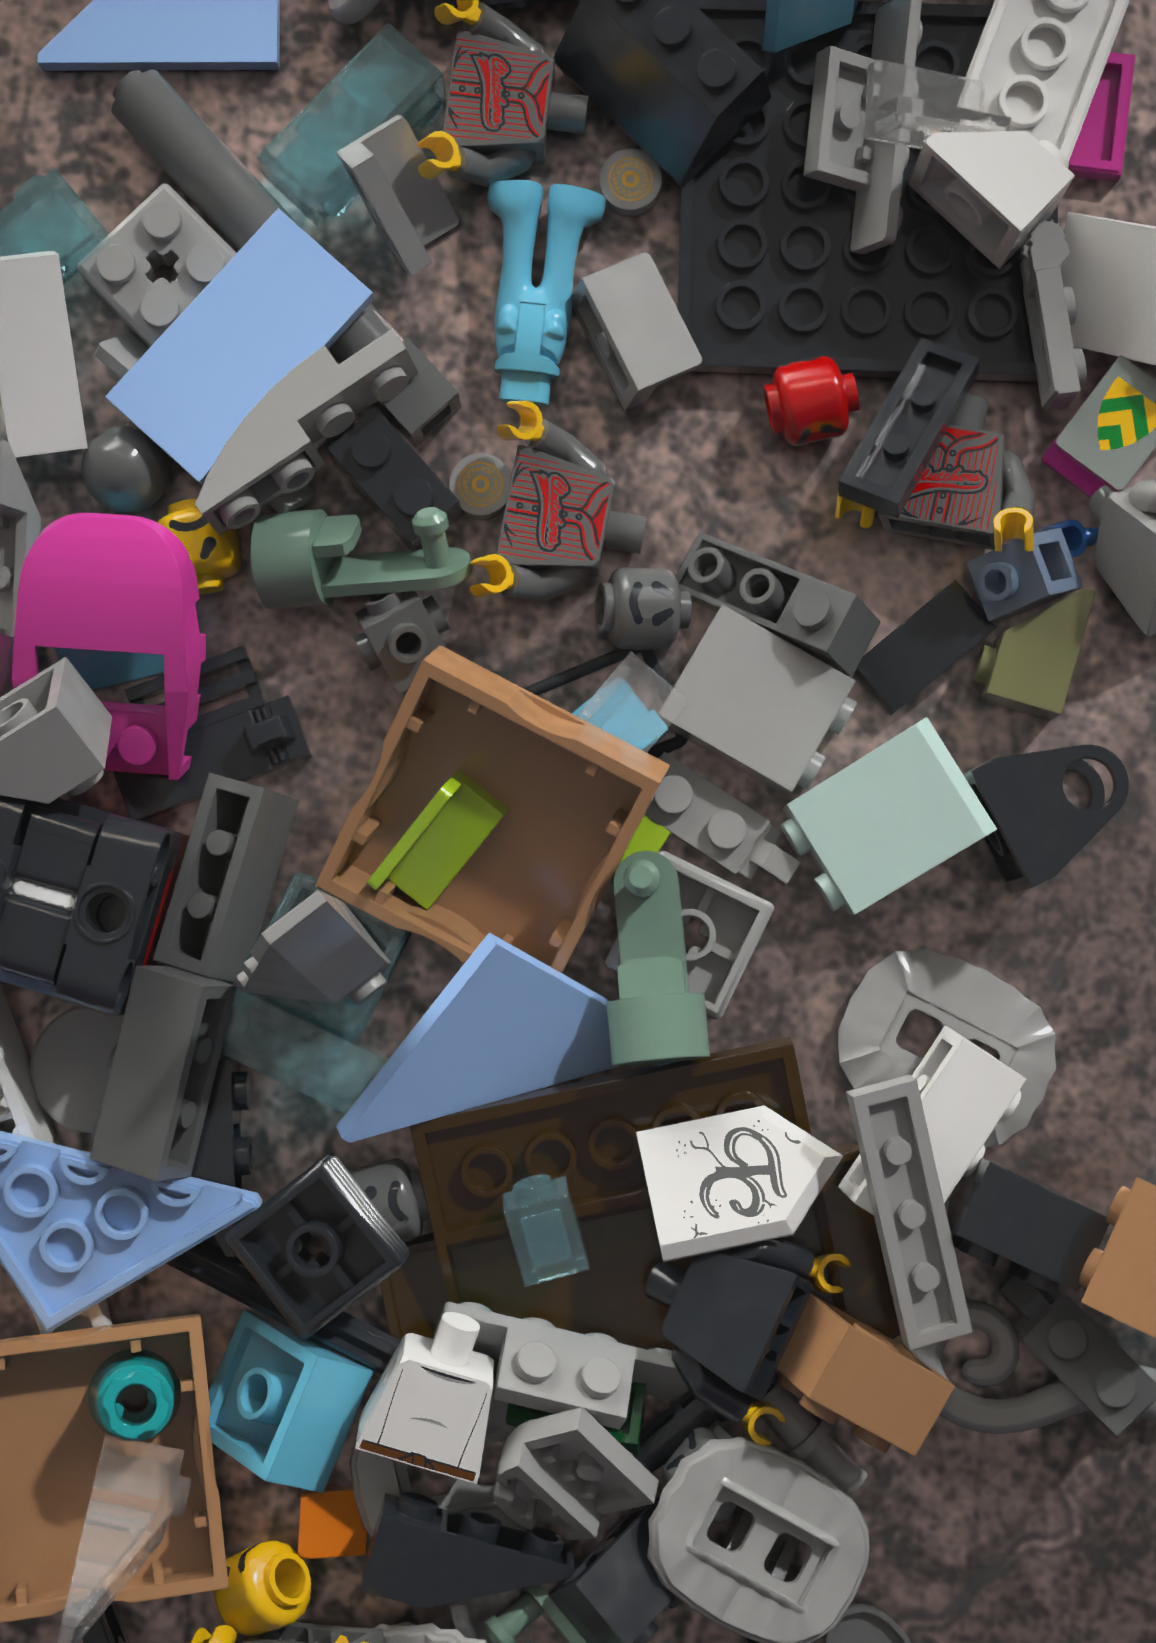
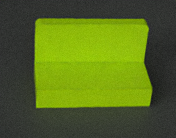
[366,769,509,910]

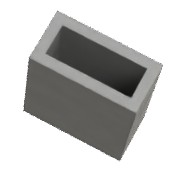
[658,604,857,797]

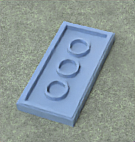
[105,208,375,486]

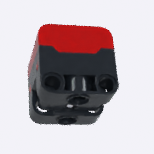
[0,795,190,1017]

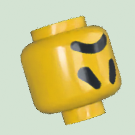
[157,498,242,595]
[213,1540,311,1637]

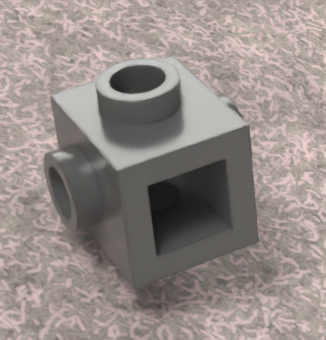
[353,591,450,694]

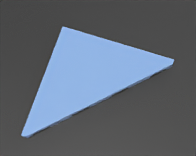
[37,0,280,71]
[336,932,619,1143]
[0,1131,263,1333]

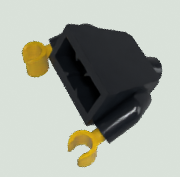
[645,1238,851,1446]

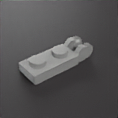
[1019,219,1087,411]

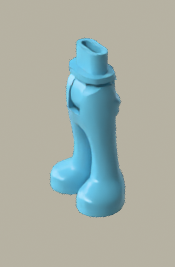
[487,180,606,406]

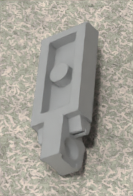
[645,752,801,886]

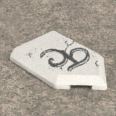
[636,1106,843,1262]

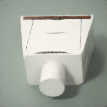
[355,1312,494,1484]

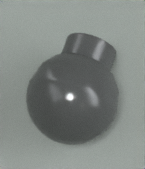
[82,420,170,513]

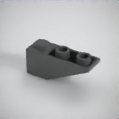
[676,532,881,678]

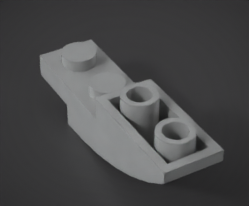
[195,328,419,535]

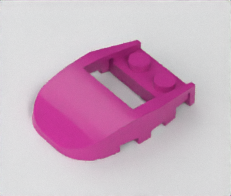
[12,513,206,780]

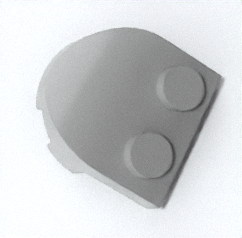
[493,1407,659,1540]

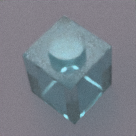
[503,1174,589,1287]

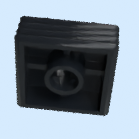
[224,1153,410,1339]

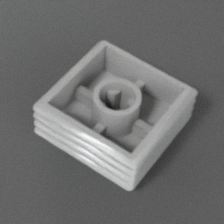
[77,184,236,347]
[605,851,774,1019]

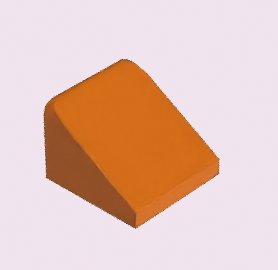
[298,1485,368,1559]

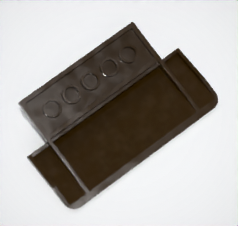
[380,1037,901,1380]

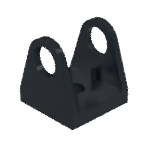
[964,744,1129,894]

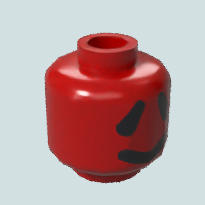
[763,356,860,446]

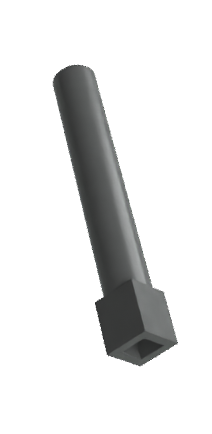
[111,70,461,448]

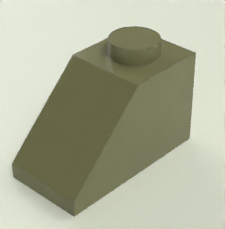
[973,588,1096,721]

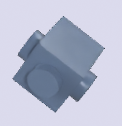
[967,528,1083,622]

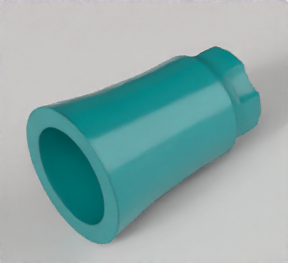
[88,1349,181,1442]

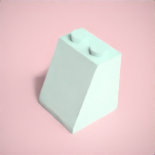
[780,717,997,917]

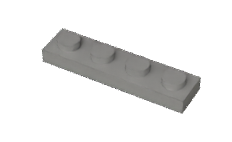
[846,1074,973,1350]

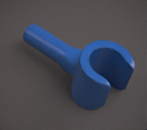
[1039,519,1099,558]

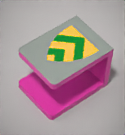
[1041,354,1156,499]

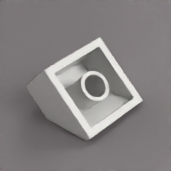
[908,131,1075,269]

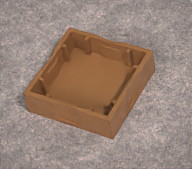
[315,645,670,974]
[0,1313,229,1623]

